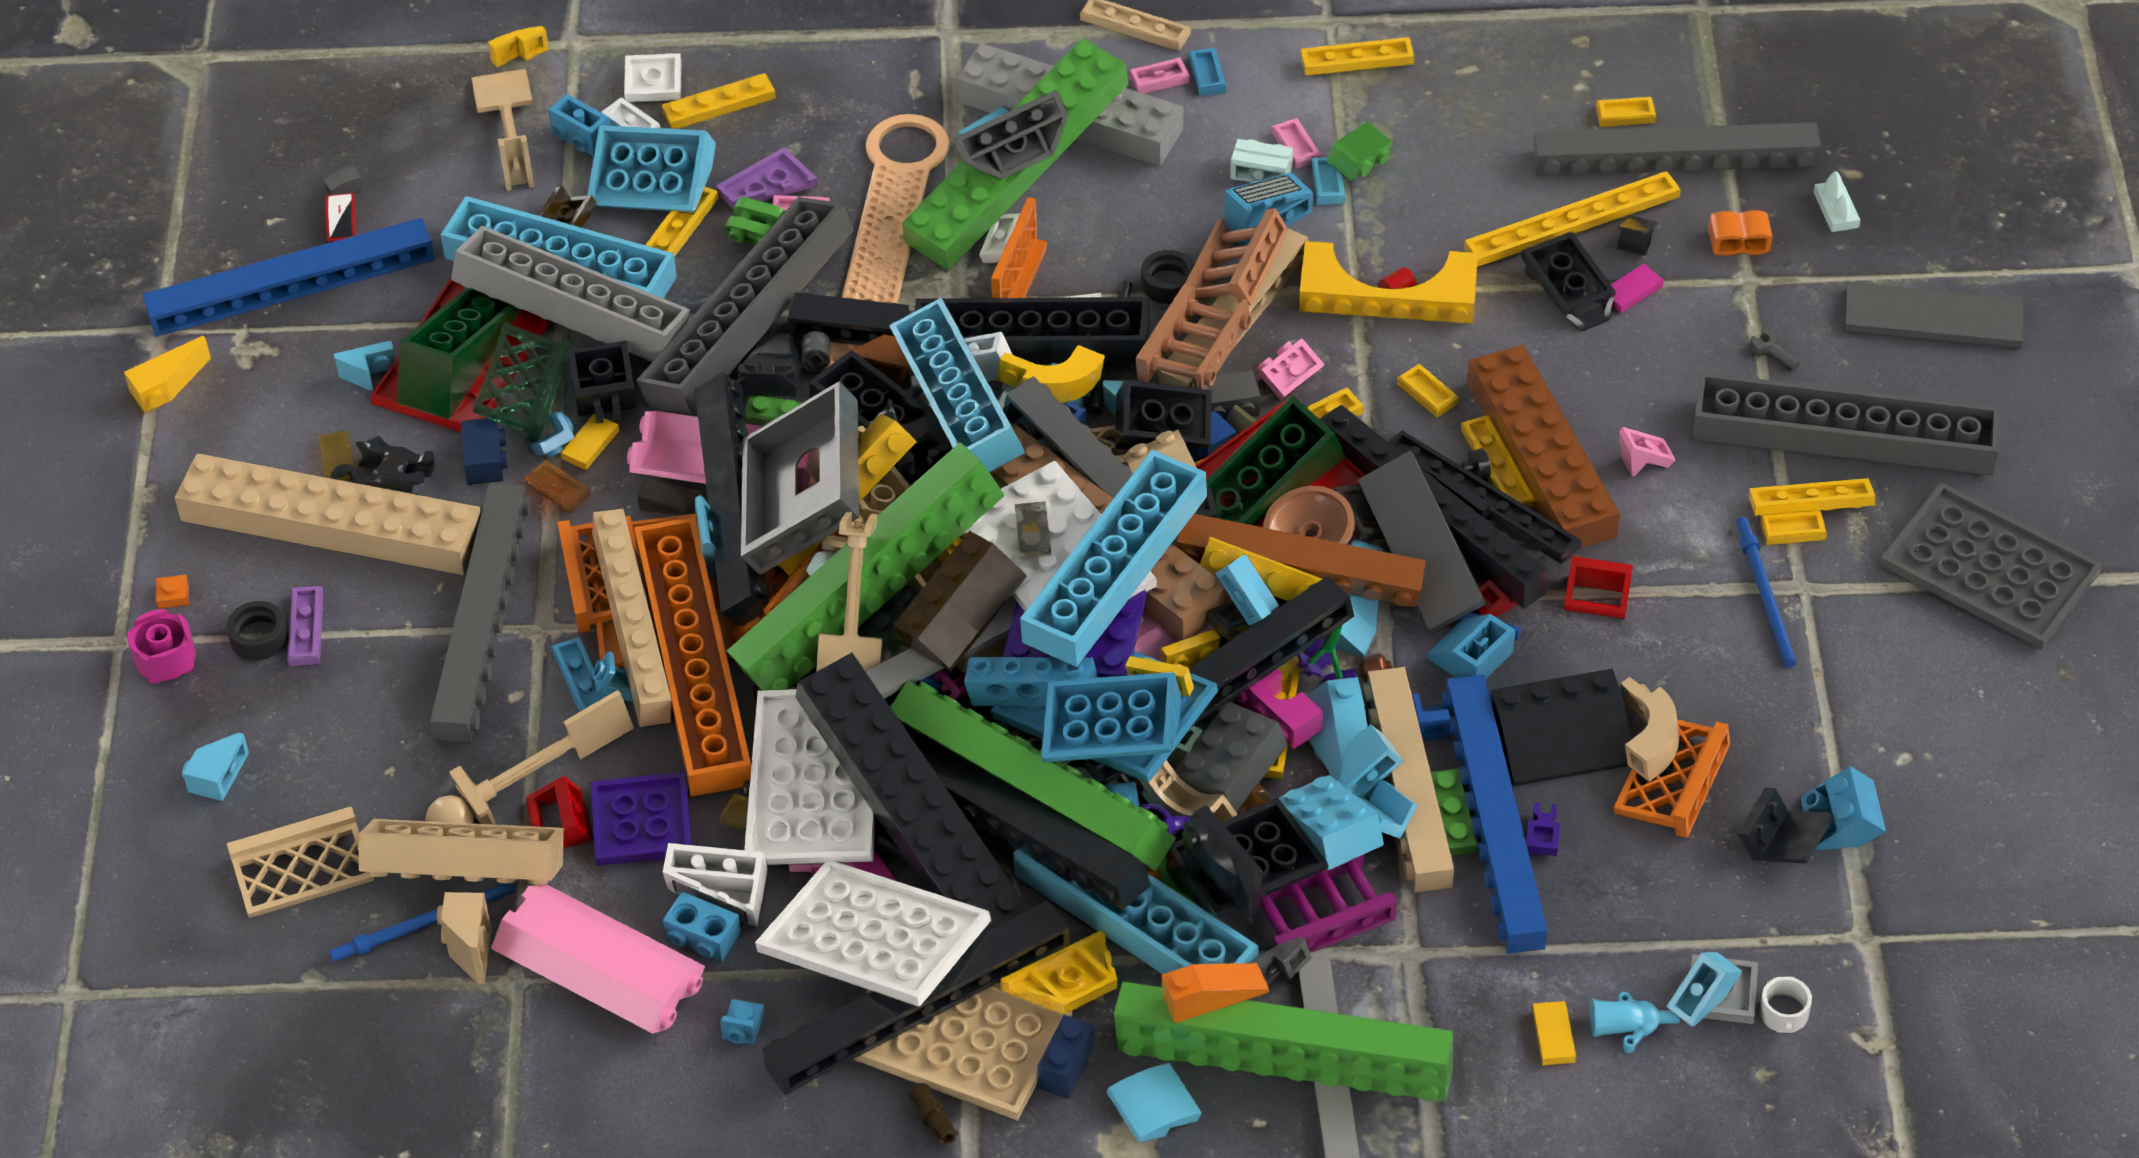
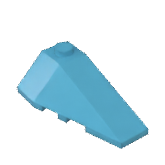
[1337,539,1383,657]
[1306,677,1377,801]

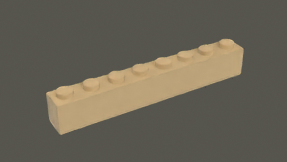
[1157,228,1308,388]
[592,509,672,727]
[1362,667,1454,893]

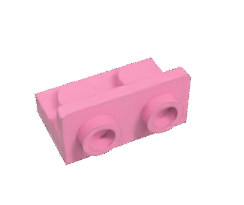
[1255,338,1324,401]

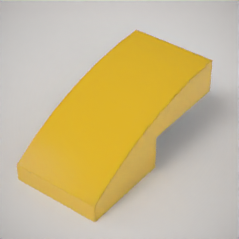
[488,26,549,68]

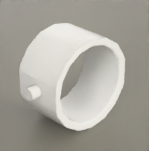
[1759,977,1812,1033]

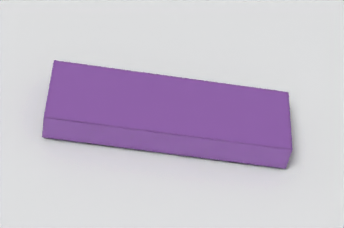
[287,586,324,666]

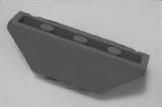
[953,90,1068,180]

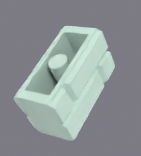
[1230,139,1293,183]

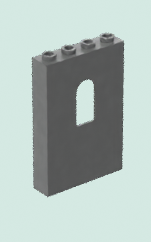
[741,381,859,575]

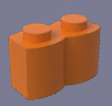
[1708,210,1773,256]

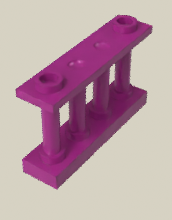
[1260,854,1397,953]

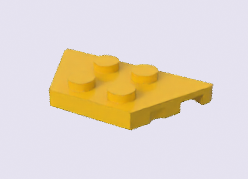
[1000,930,1117,1014]

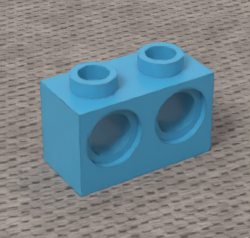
[663,891,741,962]

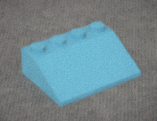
[588,125,716,212]

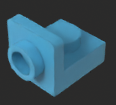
[720,999,765,1044]

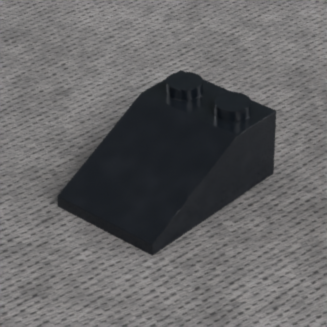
[1115,380,1212,450]

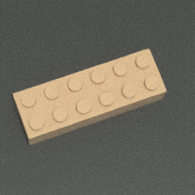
[359,819,563,885]

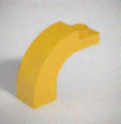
[997,345,1105,404]

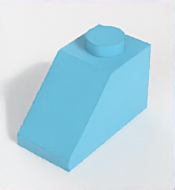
[1339,724,1403,798]
[182,733,249,801]
[1666,952,1743,1026]

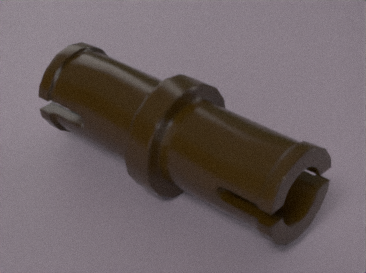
[909,1083,959,1146]

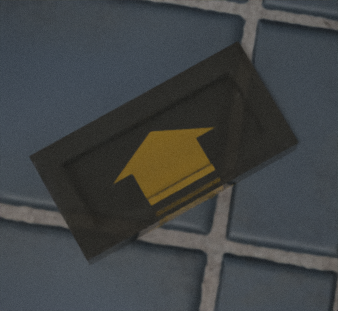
[1014,501,1051,559]

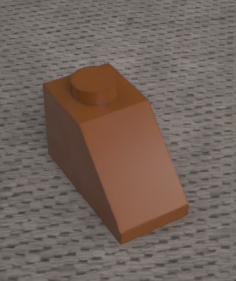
[853,335,909,385]

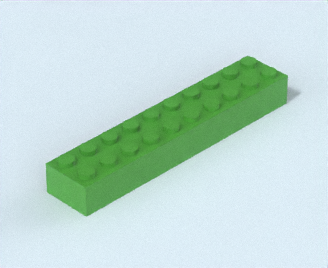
[901,38,1128,271]
[727,442,1005,691]
[890,680,1176,871]
[1114,982,1453,1102]

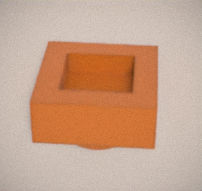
[156,575,189,609]

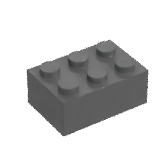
[1175,702,1288,812]

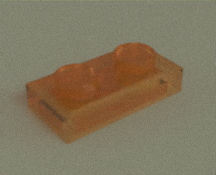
[525,460,590,513]

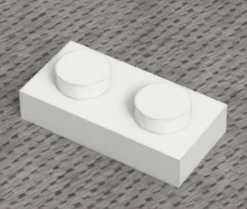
[601,97,660,128]
[979,213,1020,263]

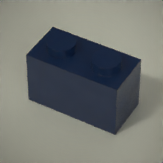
[461,417,508,485]
[1037,1014,1095,1099]

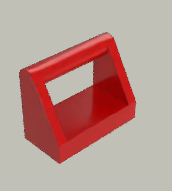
[1564,556,1633,619]
[525,775,592,848]

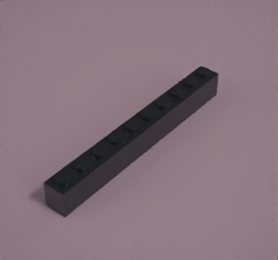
[695,372,769,627]
[1319,405,1547,609]
[1079,576,1354,785]
[913,733,1150,910]
[762,900,1070,1095]

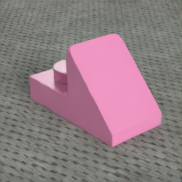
[1619,427,1676,477]

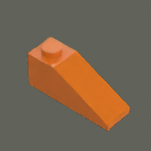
[1161,963,1269,1023]

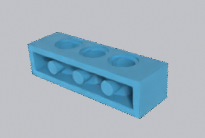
[964,657,1098,706]

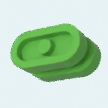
[724,197,785,245]

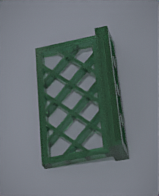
[473,323,573,443]

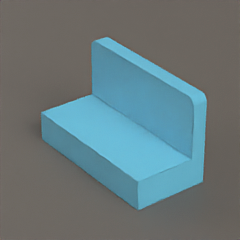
[1215,555,1278,626]
[1358,779,1417,839]

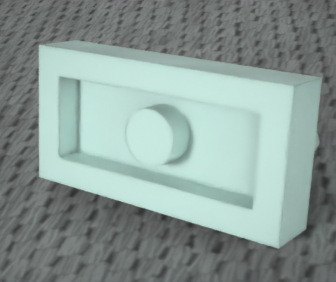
[1813,171,1860,232]

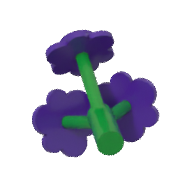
[1297,626,1357,682]

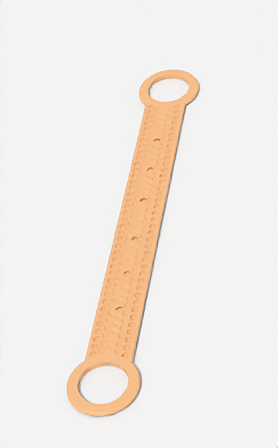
[810,114,950,486]

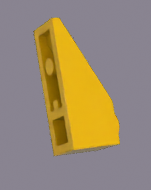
[124,335,211,413]

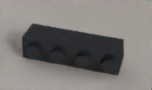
[788,292,910,345]

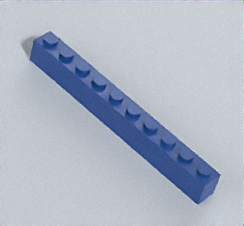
[142,218,435,337]
[1441,674,1548,954]

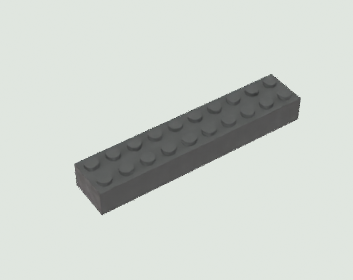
[636,197,854,416]
[1692,372,2001,475]

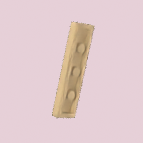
[1080,0,1191,51]

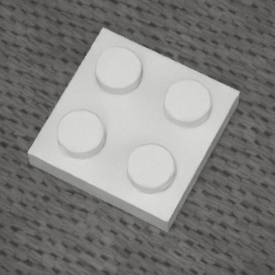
[624,53,681,102]

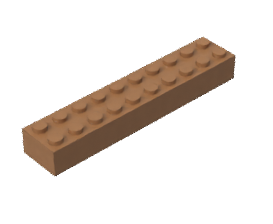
[989,424,1228,641]

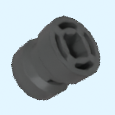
[801,332,831,372]

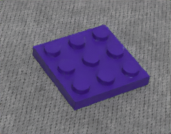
[591,772,692,866]

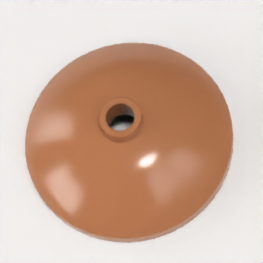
[1263,486,1355,544]

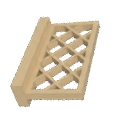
[227,806,374,918]

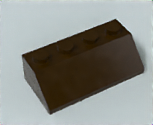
[894,531,1027,671]

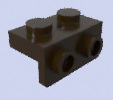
[538,186,597,228]

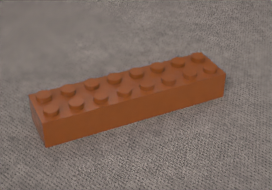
[1467,345,1620,547]

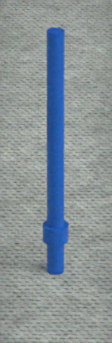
[1736,517,1797,668]
[329,883,516,962]

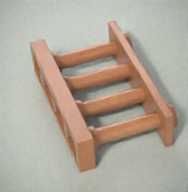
[1185,208,1288,315]
[1136,284,1252,389]

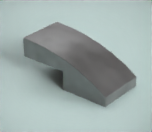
[1252,937,1312,986]

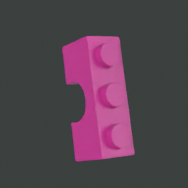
[1235,669,1323,750]

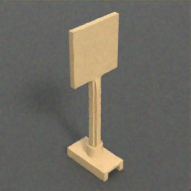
[471,69,534,192]
[816,512,882,672]
[449,690,634,825]

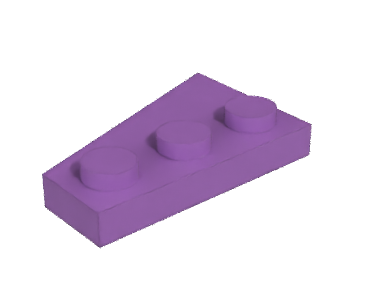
[716,148,818,209]

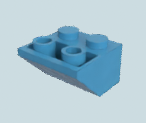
[1426,614,1515,680]
[1800,766,1886,850]

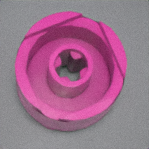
[127,609,196,684]

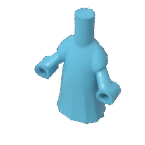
[1590,992,1680,1053]

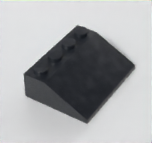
[1490,668,1632,786]
[1166,798,1329,918]

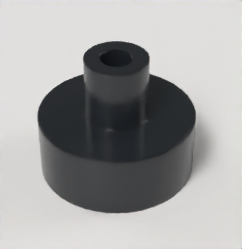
[1461,448,1491,479]

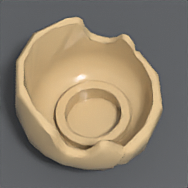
[425,795,475,824]

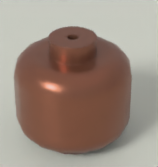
[1360,653,1392,682]

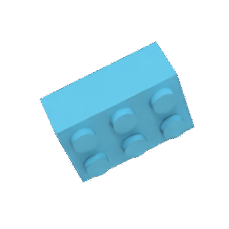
[1278,775,1384,870]

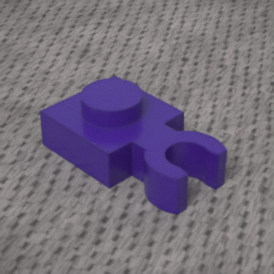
[1526,802,1560,856]

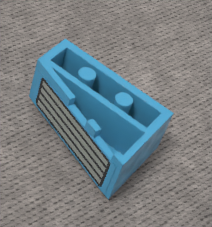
[1224,173,1313,246]

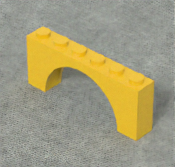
[1299,241,1478,324]
[777,414,917,576]

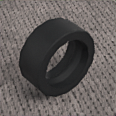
[1141,250,1194,304]
[226,601,288,660]

